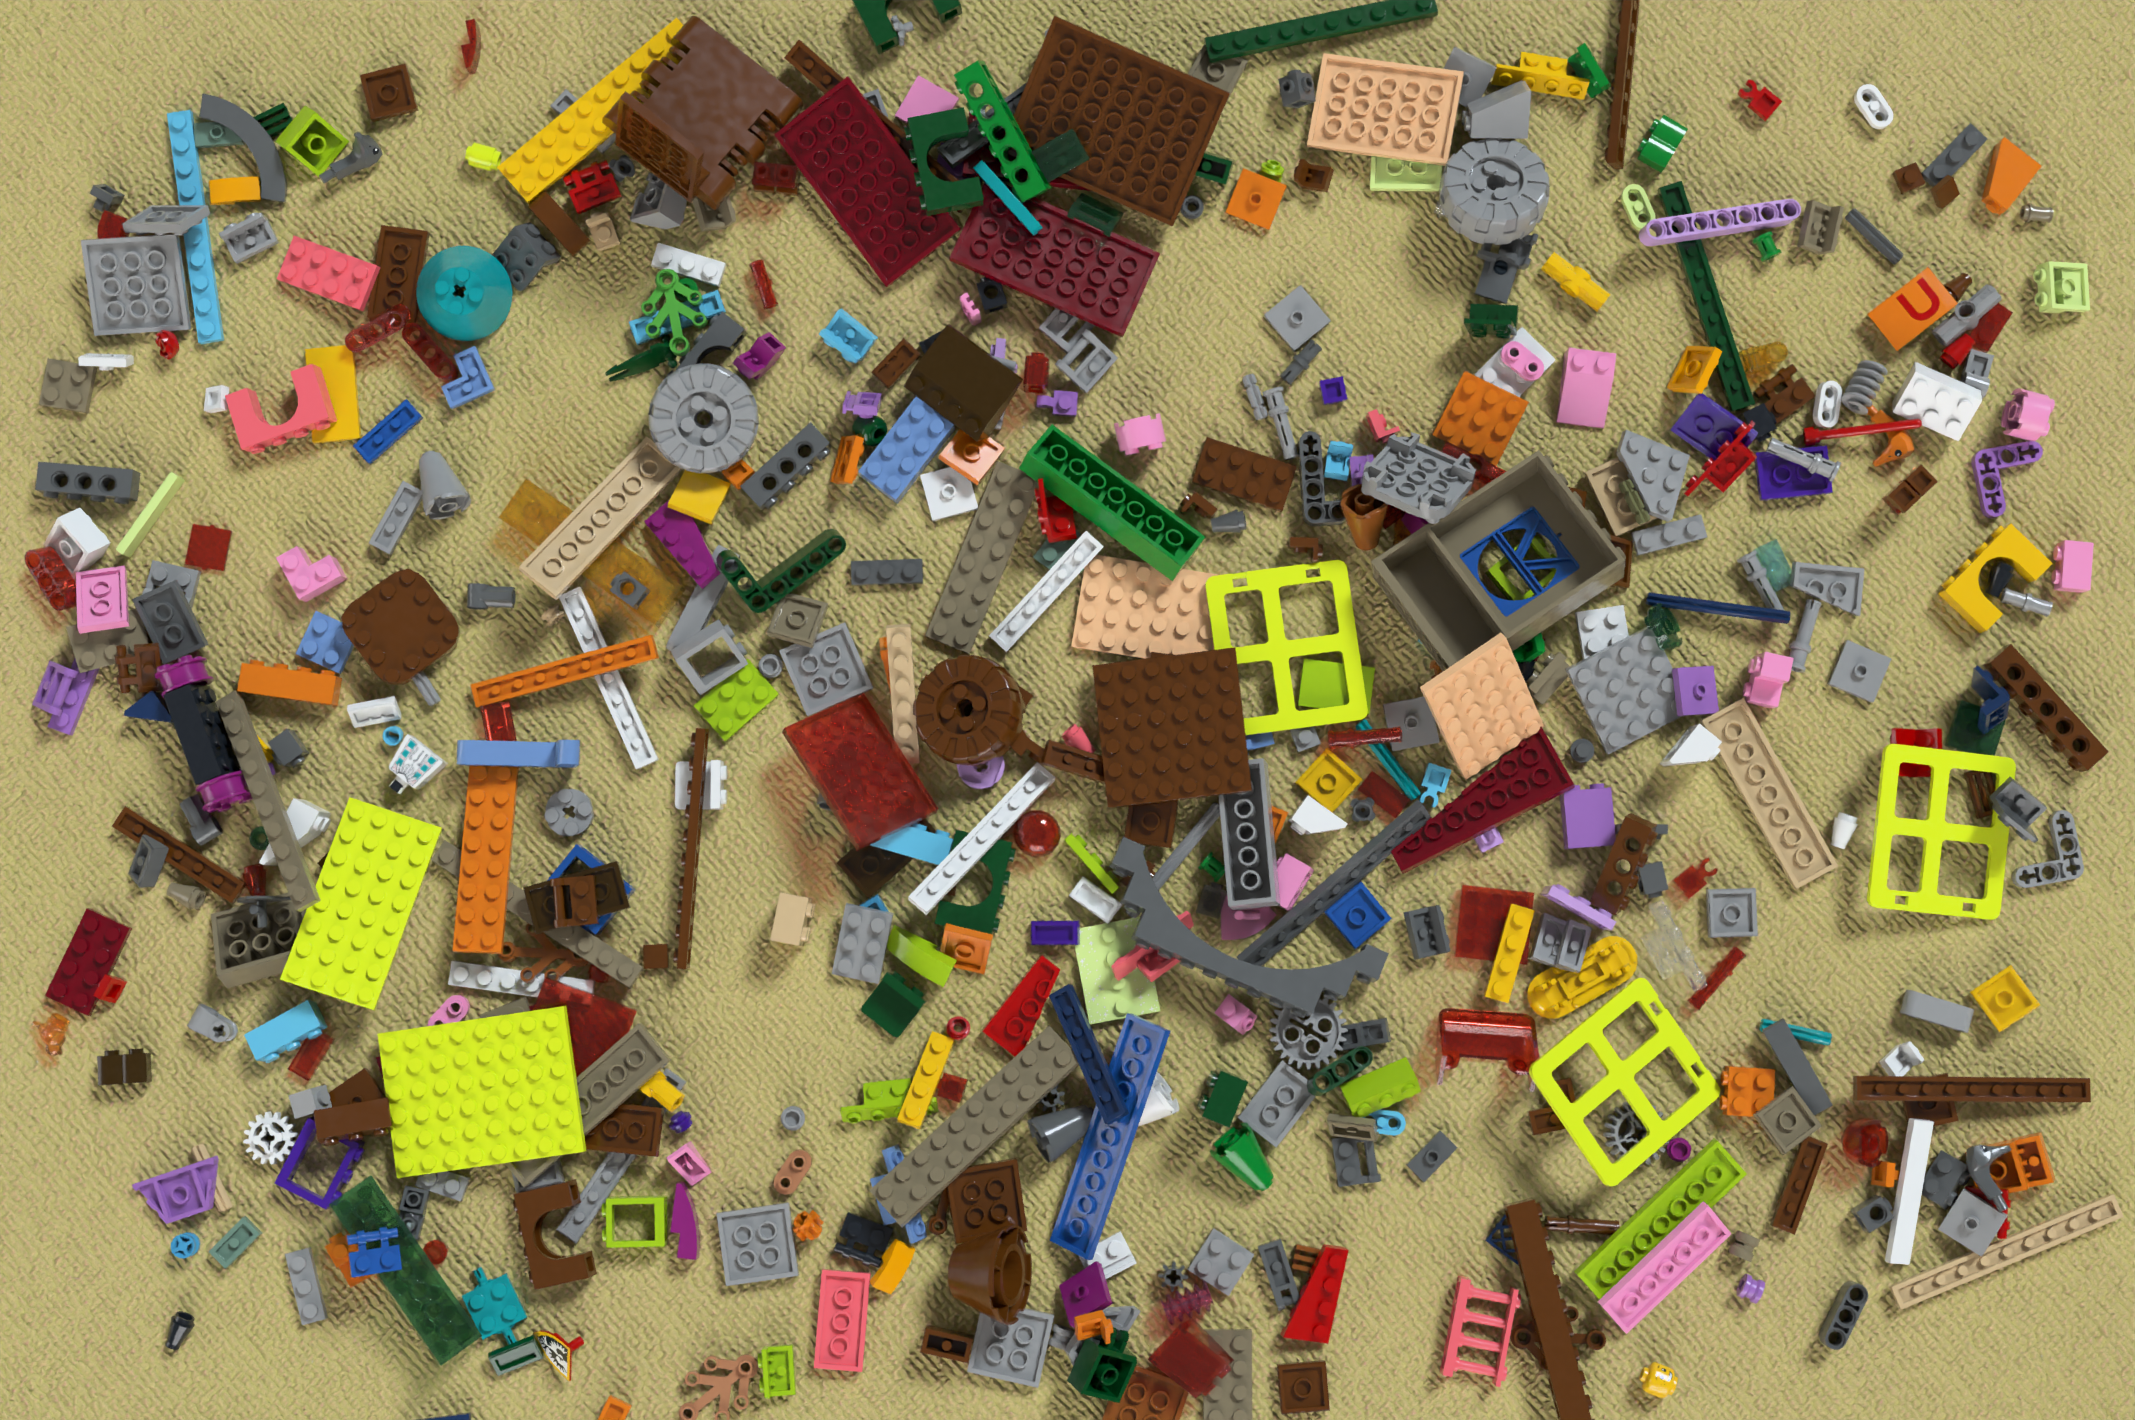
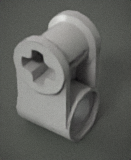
[187,1004,238,1042]

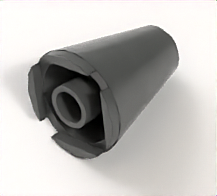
[1027,1104,1094,1163]

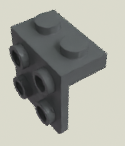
[492,222,561,291]
[1990,777,2047,843]

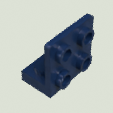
[1971,665,2010,734]

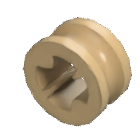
[541,604,565,627]

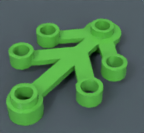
[641,269,707,356]

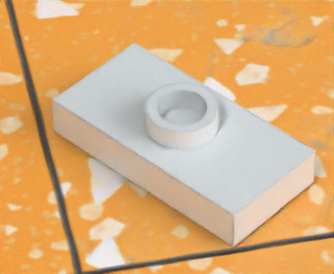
[78,353,134,371]
[347,696,401,728]
[1069,876,1122,924]

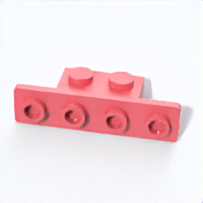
[1111,911,1194,983]

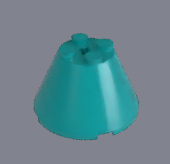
[416,246,513,341]

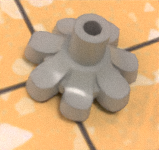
[891,15,914,47]

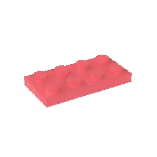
[277,236,380,311]
[814,1269,871,1372]

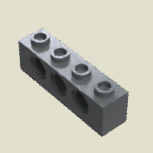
[740,422,832,510]
[35,462,141,504]

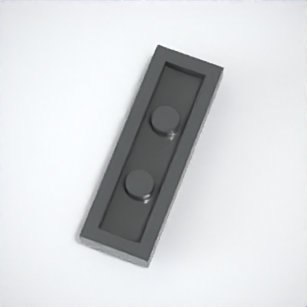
[1921,123,1987,187]
[851,559,923,586]

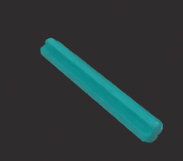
[1355,719,1421,801]

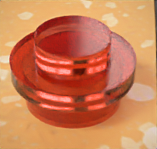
[423,1240,448,1265]

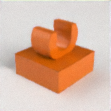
[1871,1160,1900,1187]

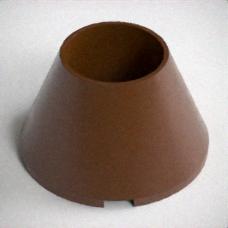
[948,1225,1032,1325]

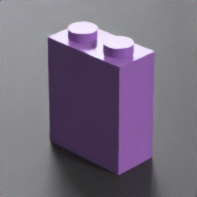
[1560,783,1616,849]

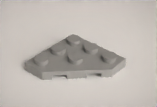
[1616,430,1690,522]

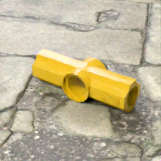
[1541,252,1611,312]
[639,1071,685,1112]

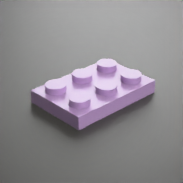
[1540,884,1616,930]

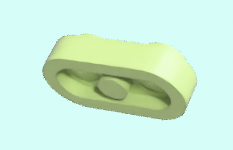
[1621,184,1655,231]

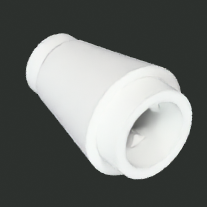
[1831,812,1858,849]

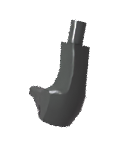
[319,131,383,183]
[1966,1144,2012,1212]

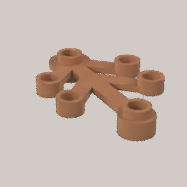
[679,1354,758,1420]

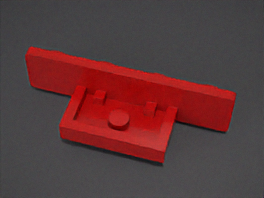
[1684,420,1757,497]

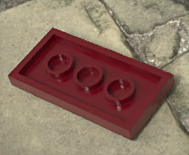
[45,908,133,1016]

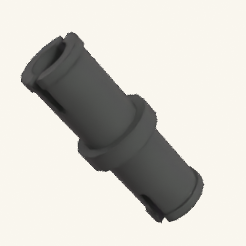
[1280,340,1322,385]

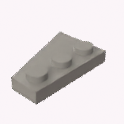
[1790,562,1864,616]

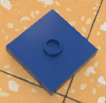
[1324,881,1392,949]

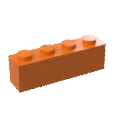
[237,660,342,706]

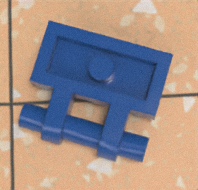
[347,1227,402,1278]

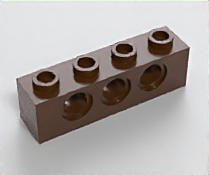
[1590,813,1658,915]

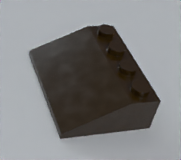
[904,324,1023,442]

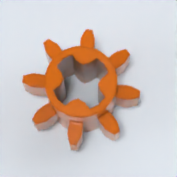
[792,1210,824,1241]

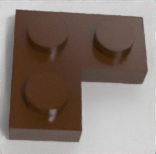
[1527,1078,1575,1135]

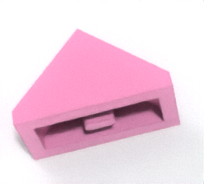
[667,1141,711,1186]

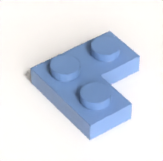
[441,346,495,409]

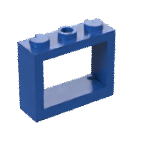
[547,844,636,935]

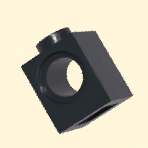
[976,277,1008,315]

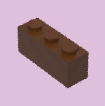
[314,1097,393,1146]

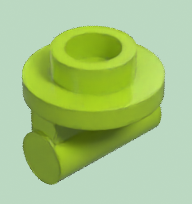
[1259,160,1284,183]

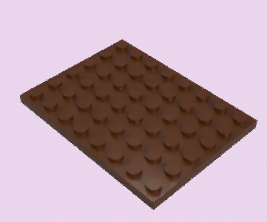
[1008,16,1230,227]

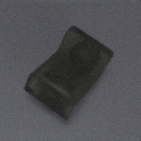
[1195,881,1227,919]

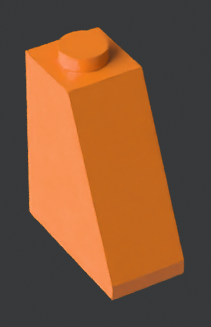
[1981,137,2042,215]

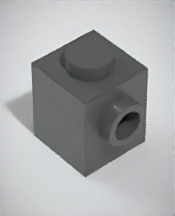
[268,729,310,768]

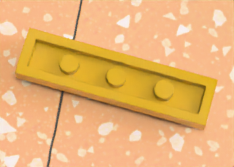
[1484,904,1535,1003]
[897,1031,955,1129]

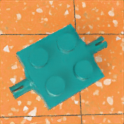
[462,1267,528,1345]

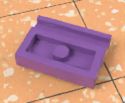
[842,391,882,418]

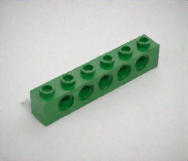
[954,61,1052,203]

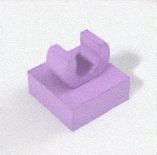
[1474,827,1504,853]

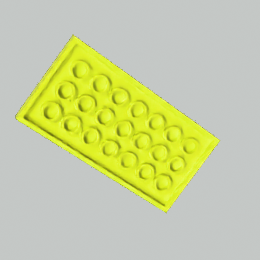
[280,797,442,1011]

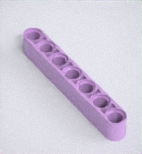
[1639,199,1801,246]

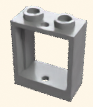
[670,619,748,695]

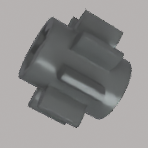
[1038,1085,1065,1112]
[1158,1260,1188,1292]

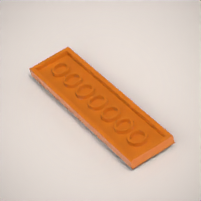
[452,765,519,954]

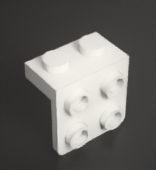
[675,760,727,810]

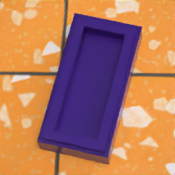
[1031,921,1080,945]

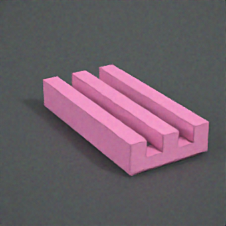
[960,292,981,326]

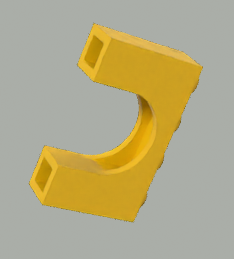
[1938,523,2053,633]

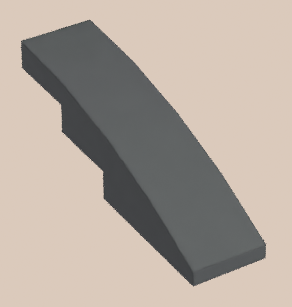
[1762,1018,1833,1115]

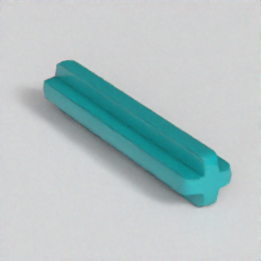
[1759,1019,1832,1046]

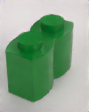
[1637,115,1688,173]

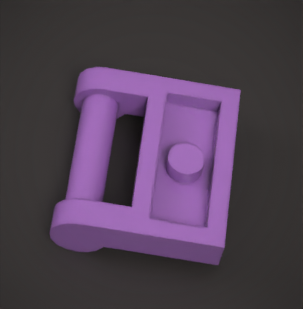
[32,661,78,717]

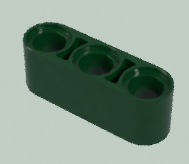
[1307,1046,1373,1096]

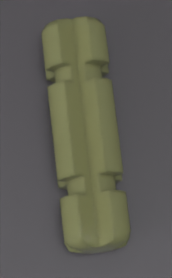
[1619,479,1650,525]

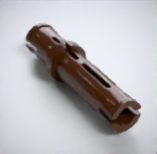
[1544,1215,1620,1235]

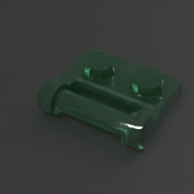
[1067,193,1124,237]

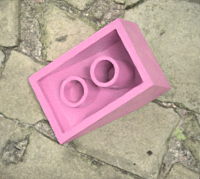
[1556,348,1616,429]

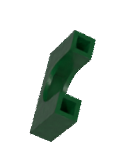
[852,0,962,54]
[904,107,984,216]
[935,830,1016,934]

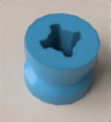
[171,1232,200,1259]

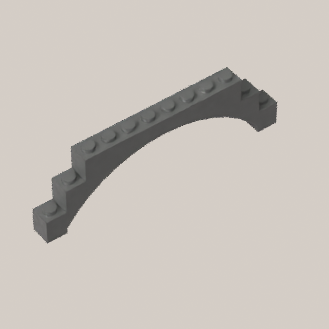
[1109,837,1389,1018]

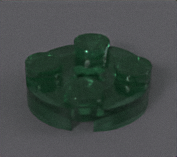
[1644,603,1682,651]

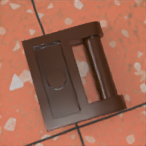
[550,875,599,928]

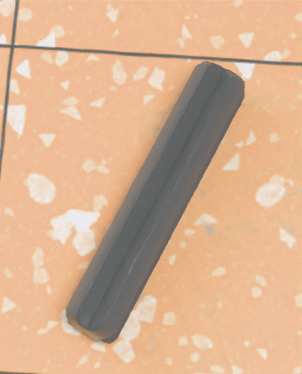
[1845,208,1904,264]

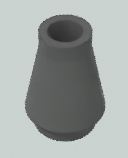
[1211,510,1247,533]

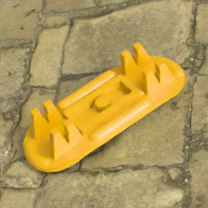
[1527,936,1638,1019]

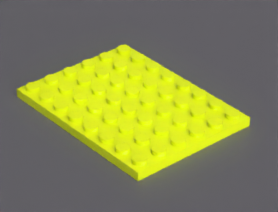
[377,1006,587,1178]

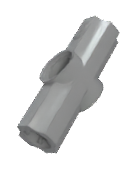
[1932,284,2002,347]

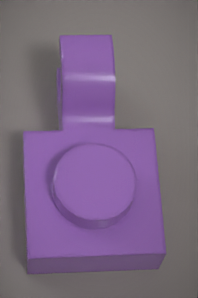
[1036,390,1078,417]

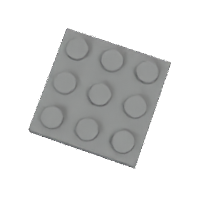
[779,622,874,717]
[716,1202,799,1286]
[967,1308,1054,1388]

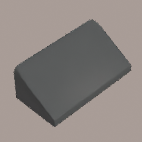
[128,834,169,888]

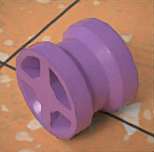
[1736,1274,1765,1304]

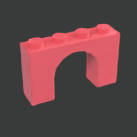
[225,364,337,454]

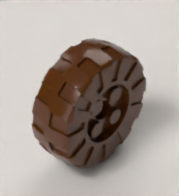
[913,655,1026,766]

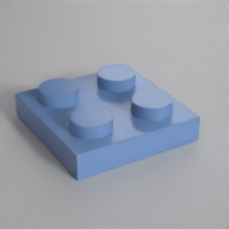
[296,611,354,674]

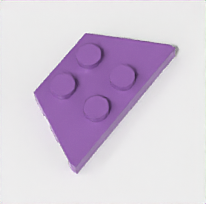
[132,1155,219,1224]

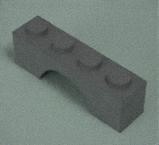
[665,312,747,378]

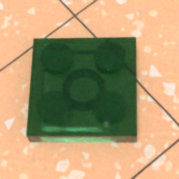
[1945,700,2006,756]

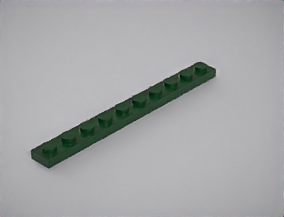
[1204,0,1438,63]
[1657,181,1755,412]

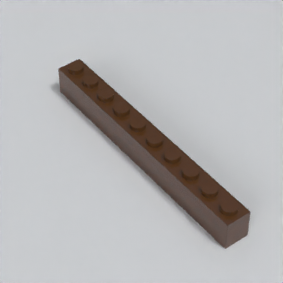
[1503,1198,1595,1420]

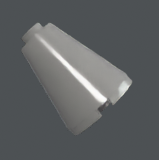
[419,451,471,519]

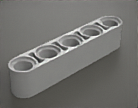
[666,545,741,650]

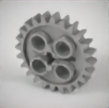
[1269,997,1348,1070]

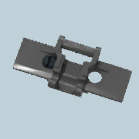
[1475,234,1539,304]

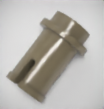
[2020,203,2053,223]

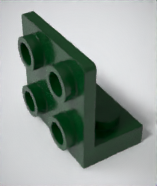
[1464,304,1519,339]

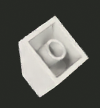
[44,508,110,580]
[1660,723,1722,766]
[1288,796,1347,835]

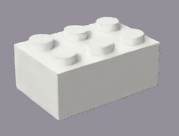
[1892,362,1982,441]

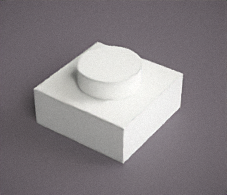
[204,385,229,413]

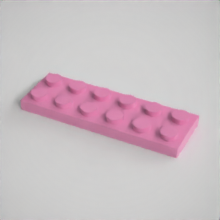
[1598,1201,1731,1334]

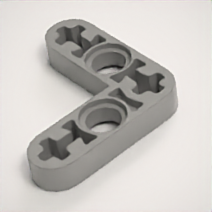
[2012,810,2084,888]

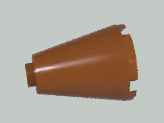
[1340,484,1388,551]

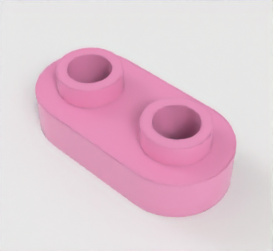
[1501,341,1544,382]
[428,995,470,1026]

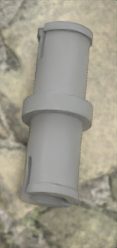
[2000,588,2053,617]

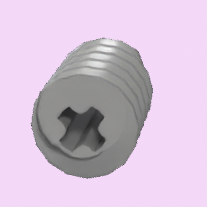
[1841,360,1888,415]

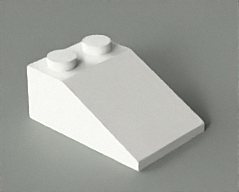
[259,798,331,866]

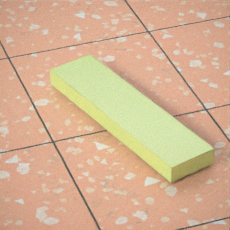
[116,472,185,557]

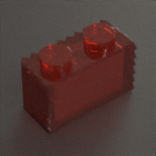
[1023,352,1050,394]

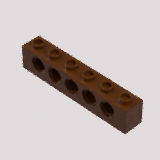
[1983,644,2109,772]

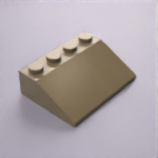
[211,892,307,989]

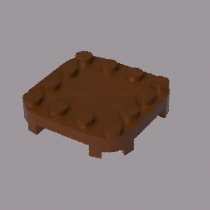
[341,569,460,685]

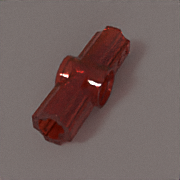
[1441,441,1506,485]

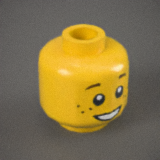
[1639,1362,1678,1398]

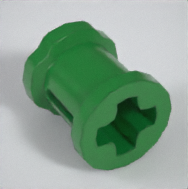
[1752,231,1782,262]
[1198,852,1225,883]

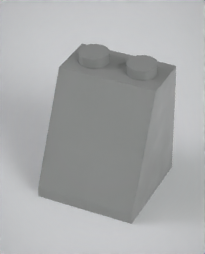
[1462,81,1531,139]

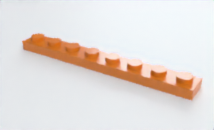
[470,635,659,708]

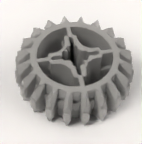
[1603,1102,1669,1167]

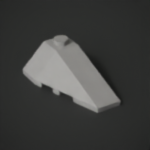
[630,173,686,230]

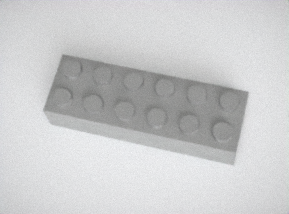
[1219,758,1280,910]

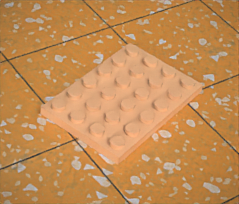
[1307,53,1464,166]
[1071,555,1218,659]
[1420,633,1544,780]

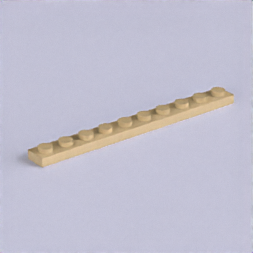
[1889,1193,2124,1310]

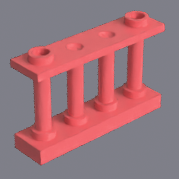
[1440,1276,1521,1387]

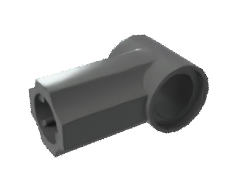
[467,583,516,609]
[179,794,223,845]

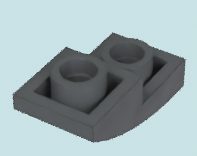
[396,1186,430,1241]

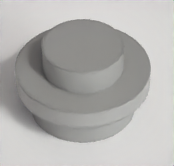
[759,654,783,678]
[781,1106,805,1131]

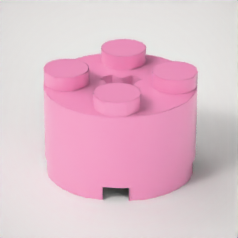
[2001,388,2055,441]
[1114,413,1166,456]

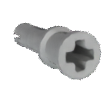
[1262,387,1299,460]
[1766,437,1841,482]
[1737,550,1784,610]
[1789,599,1822,673]

